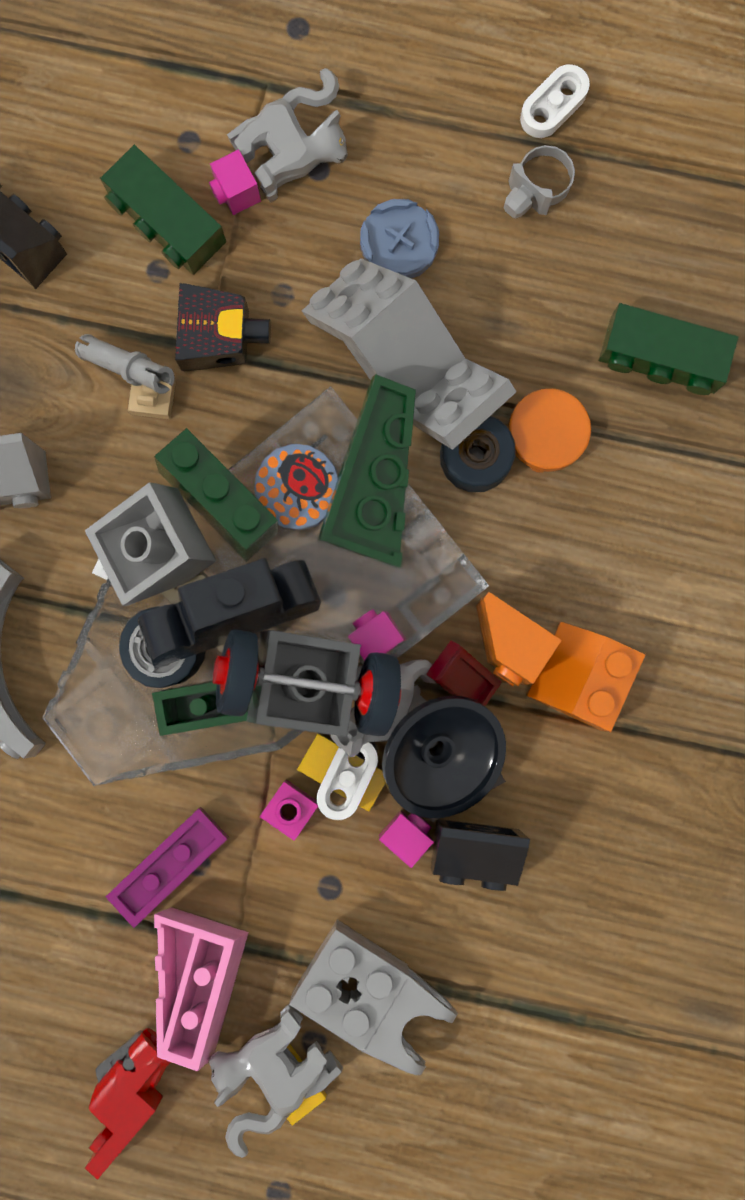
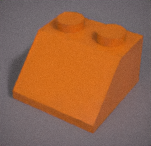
[476,592,562,687]
[526,622,645,732]

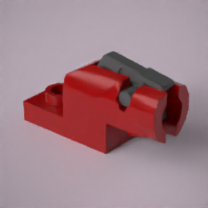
[85,1028,171,1180]

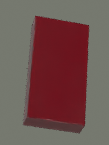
[426,640,502,706]

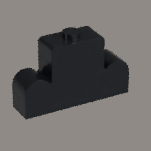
[137,558,321,669]

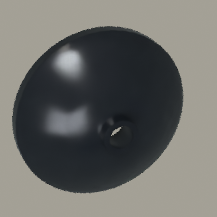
[382,696,506,818]

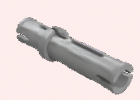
[75,334,175,394]

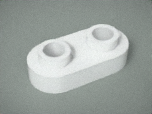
[520,64,590,138]
[317,742,378,820]

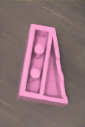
[154,907,249,1071]

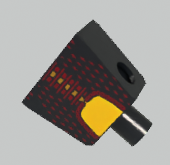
[175,283,271,372]

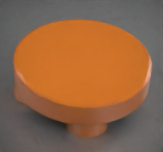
[507,389,591,473]

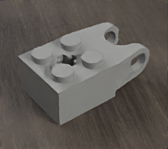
[289,920,458,1075]

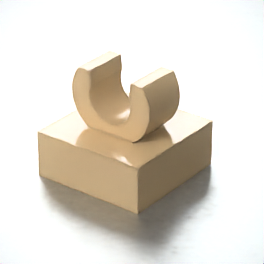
[128,379,176,419]

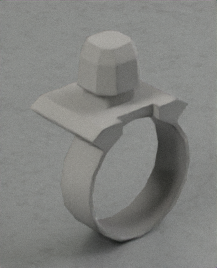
[504,145,575,219]

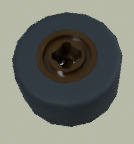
[440,416,516,492]

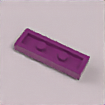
[105,807,229,928]

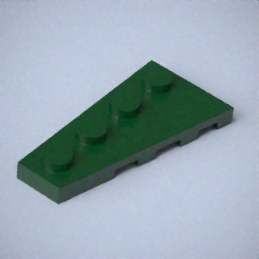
[317,374,416,568]

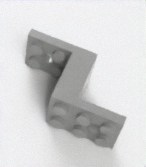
[302,259,516,450]

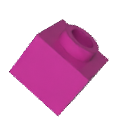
[209,149,261,215]
[348,609,406,661]
[260,779,318,841]
[379,810,434,868]

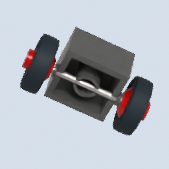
[213,630,401,737]

